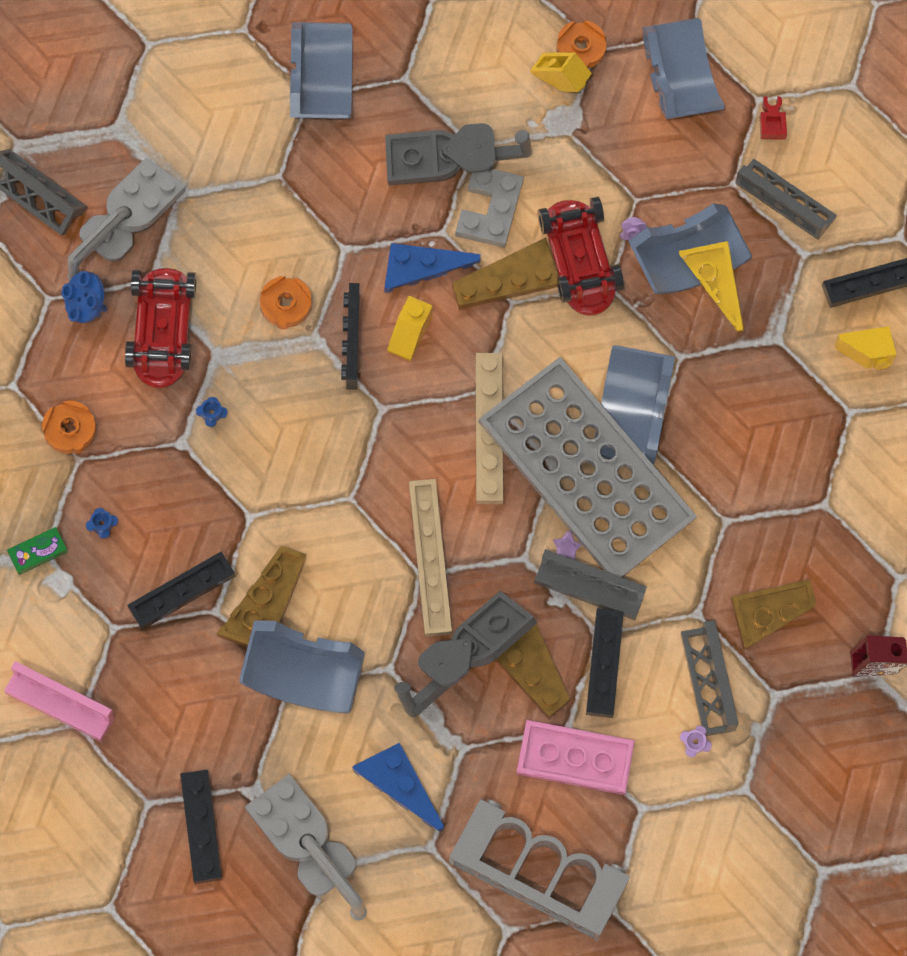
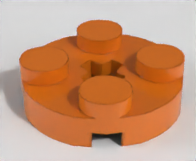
[556,21,607,69]
[260,276,312,329]
[42,401,96,454]

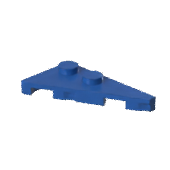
[384,243,481,293]
[352,743,444,832]

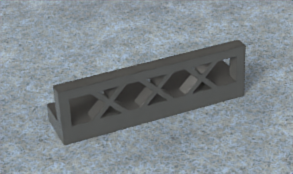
[0,149,87,235]
[735,158,837,240]
[534,549,647,621]
[680,620,739,736]

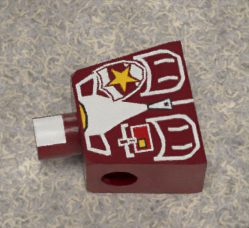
[850,635,907,677]

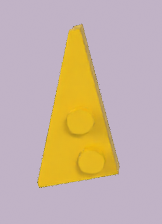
[679,241,745,332]

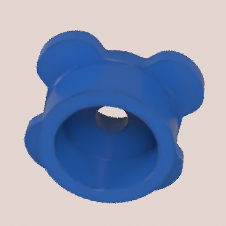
[196,397,228,427]
[86,508,118,539]

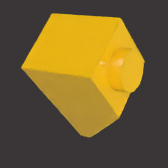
[530,52,592,92]
[387,296,433,362]
[835,326,897,370]

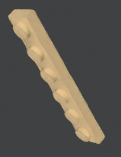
[476,353,503,504]
[409,479,452,637]

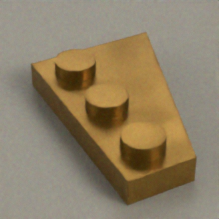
[730,579,816,650]
[495,624,570,719]

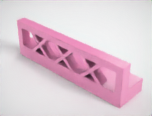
[4,661,115,742]

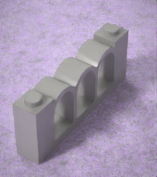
[449,799,630,941]

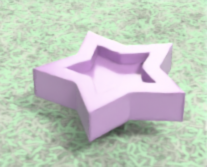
[553,531,582,560]

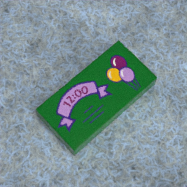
[7,527,68,575]

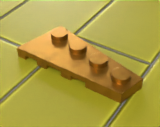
[452,237,558,310]
[216,546,307,647]

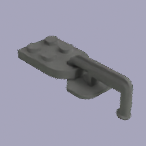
[385,123,533,185]
[394,591,537,717]

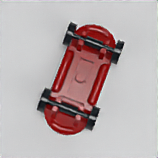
[537,196,624,316]
[125,268,197,388]

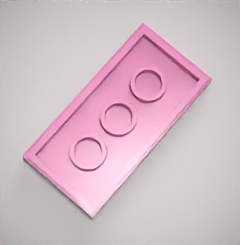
[516,720,635,795]

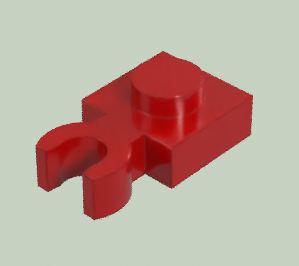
[759,96,787,140]

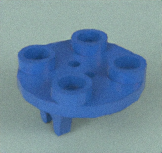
[61,271,107,323]

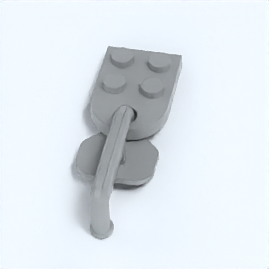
[68,158,186,281]
[245,774,367,921]

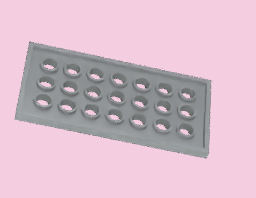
[478,357,697,577]

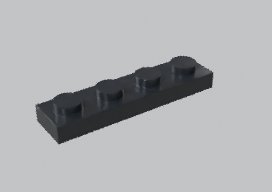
[822,258,907,308]
[341,283,360,390]
[127,552,235,630]
[586,608,624,718]
[180,769,222,884]

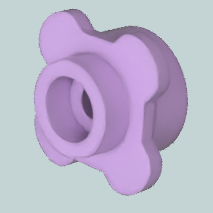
[620,217,647,240]
[680,726,712,757]

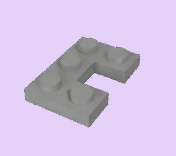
[455,168,524,248]

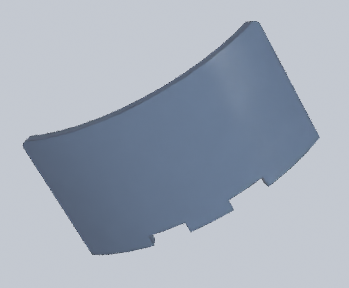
[642,18,725,119]
[290,22,352,118]
[628,203,752,294]
[594,345,675,466]
[239,620,365,714]

